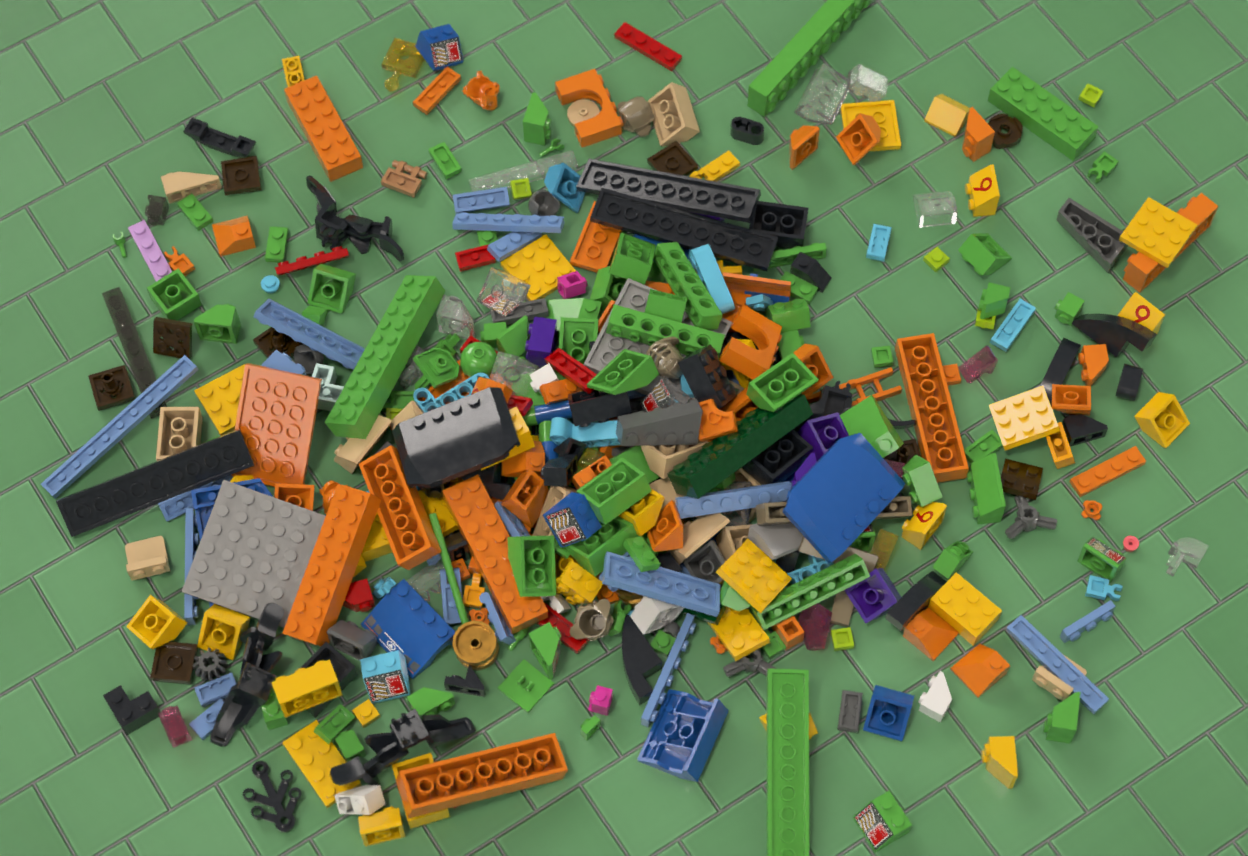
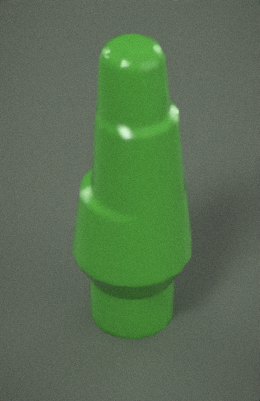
[508,627,530,651]

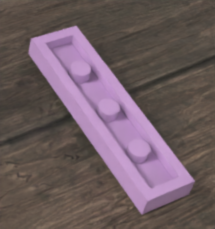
[128,220,172,282]

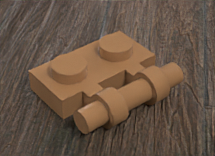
[381,160,427,198]

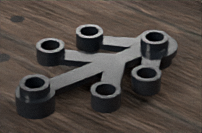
[243,761,302,832]

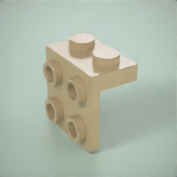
[125,536,170,581]
[1032,655,1087,701]

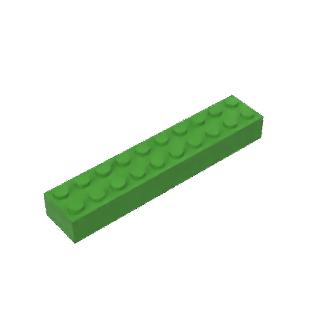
[747,0,871,117]
[325,275,445,439]

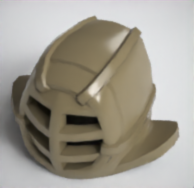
[618,96,654,137]
[646,336,683,379]
[570,599,614,641]

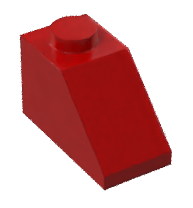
[343,578,375,612]

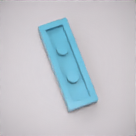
[990,299,1036,352]

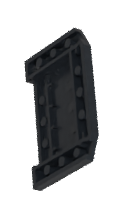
[392,387,521,488]

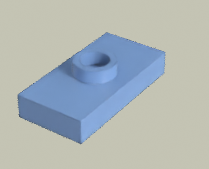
[194,672,237,707]
[189,698,224,740]

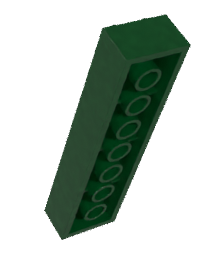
[667,394,813,499]

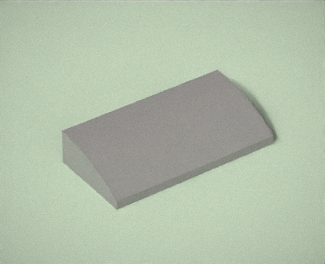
[748,523,803,560]

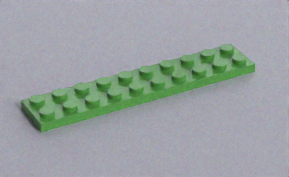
[767,668,809,856]

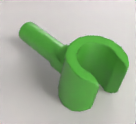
[539,139,564,157]
[113,232,127,258]

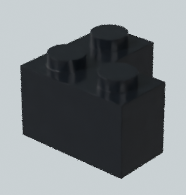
[103,685,162,736]

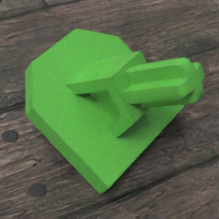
[413,347,459,389]

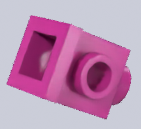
[557,271,587,299]
[588,685,613,716]

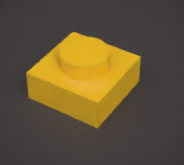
[352,699,380,728]

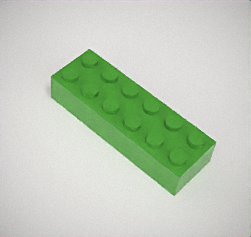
[988,66,1099,161]

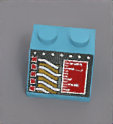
[360,650,411,704]

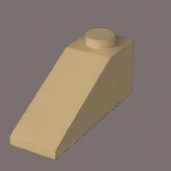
[161,171,222,204]

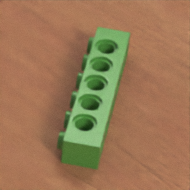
[653,242,722,330]
[606,304,725,358]
[750,553,870,630]

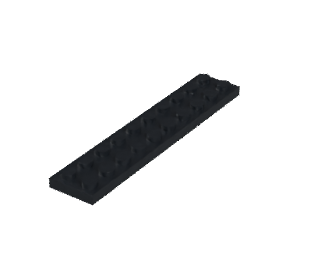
[576,159,761,223]
[590,188,778,271]
[56,429,255,537]

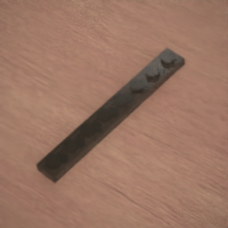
[102,287,167,419]

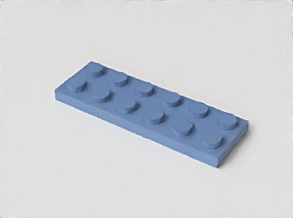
[253,299,365,370]
[602,551,720,617]

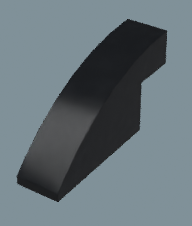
[1071,313,1157,357]
[461,462,513,500]
[886,571,947,631]
[622,615,662,705]

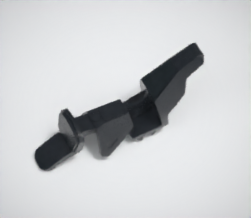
[306,176,404,262]
[793,381,916,431]
[210,603,284,747]
[330,709,476,785]

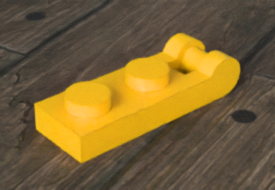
[689,150,740,182]

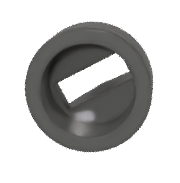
[663,622,680,638]

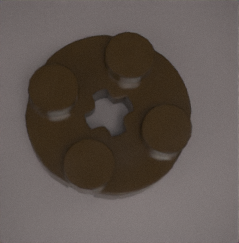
[988,114,1023,149]

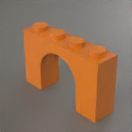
[555,69,624,148]
[719,304,782,380]

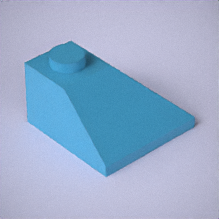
[544,163,585,213]

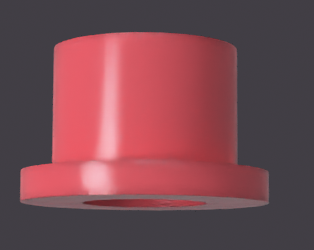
[1123,536,1139,552]

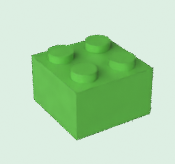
[147,268,202,320]

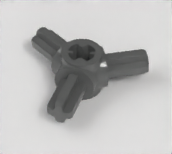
[1005,496,1057,539]
[723,649,777,677]

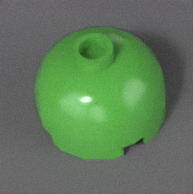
[460,342,498,378]

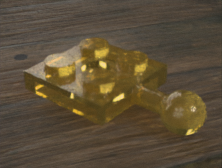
[381,38,424,91]

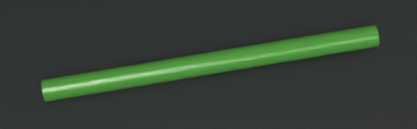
[429,513,469,625]

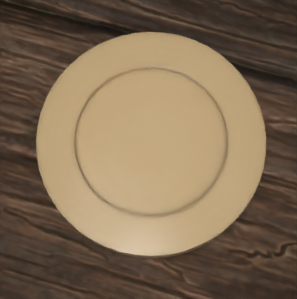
[567,99,600,127]

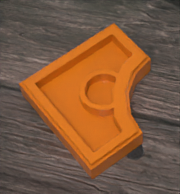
[699,399,738,442]

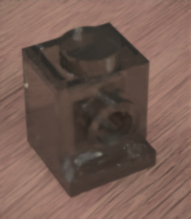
[145,195,169,226]

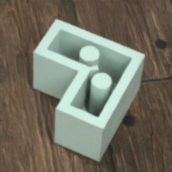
[312,363,344,411]

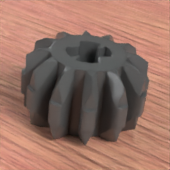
[193,647,228,681]

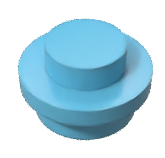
[261,275,280,293]

